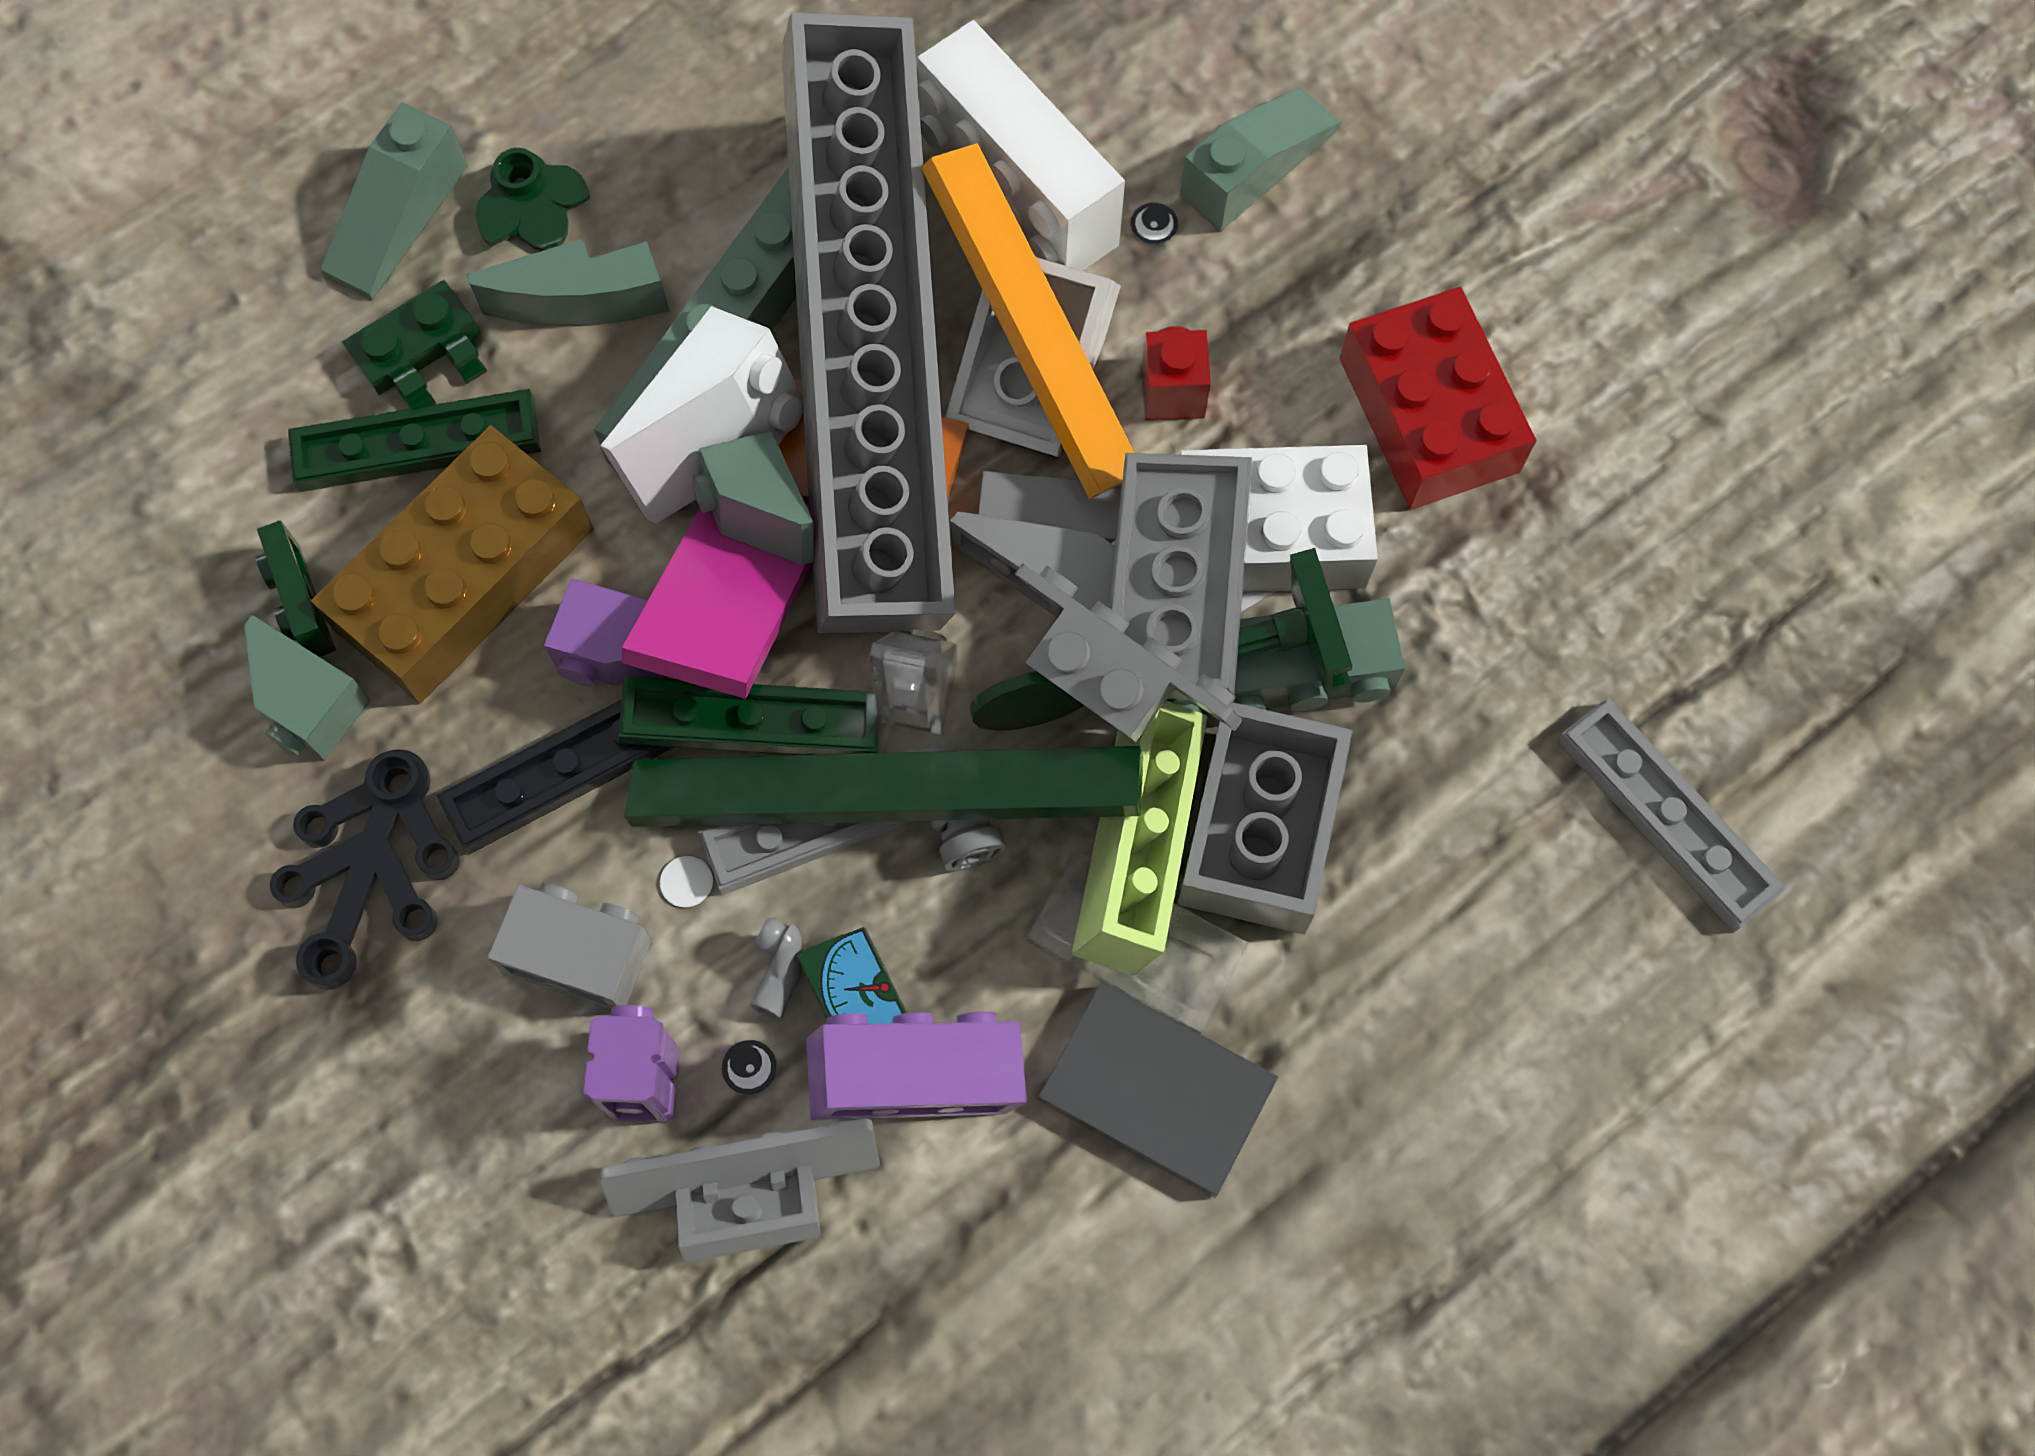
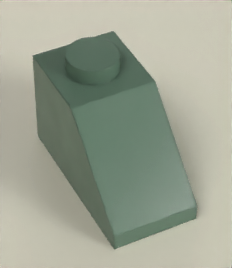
[692,431,813,565]
[244,615,371,761]

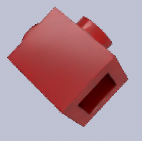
[1141,326,1211,420]

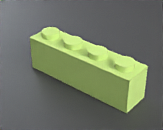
[1071,700,1208,975]

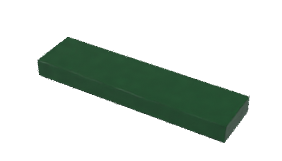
[288,389,541,492]
[619,676,879,755]

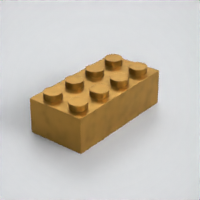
[311,425,594,704]

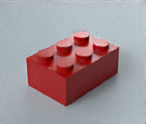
[1339,286,1537,510]

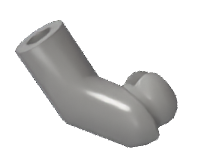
[750,918,802,1019]

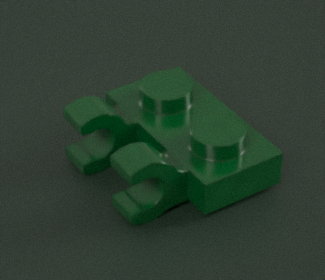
[342,280,487,408]

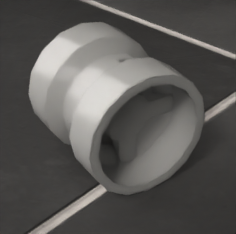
[929,819,1006,871]

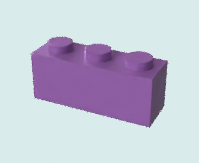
[806,1011,1027,1120]

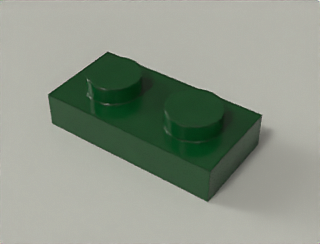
[255,520,336,657]

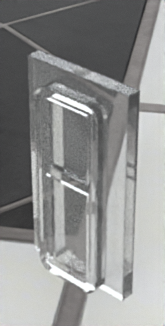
[1026,851,1249,1034]

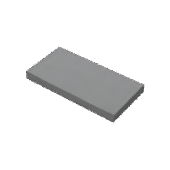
[1109,453,1253,702]

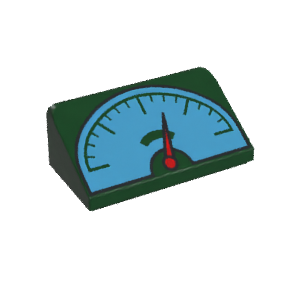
[797,927,907,1024]

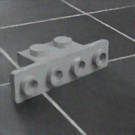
[1015,563,1243,742]
[600,1118,880,1263]

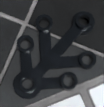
[270,749,460,990]

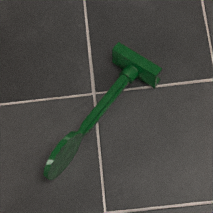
[970,548,1353,731]

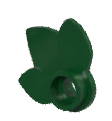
[476,148,591,251]

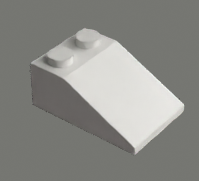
[945,257,1121,457]
[600,306,803,524]

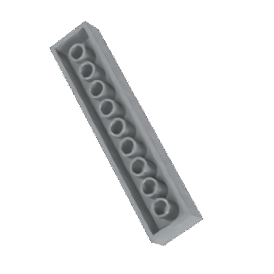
[781,12,956,633]

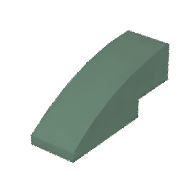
[467,239,669,326]

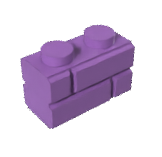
[584,1005,680,1123]

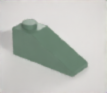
[1180,87,1341,232]
[320,102,468,300]

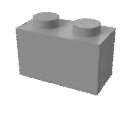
[487,883,652,1010]

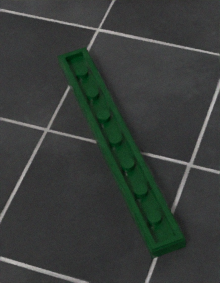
[624,746,1144,827]

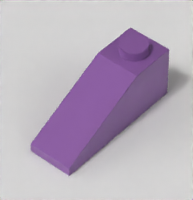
[544,578,667,685]

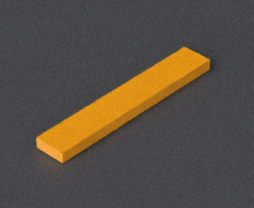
[921,143,1135,499]

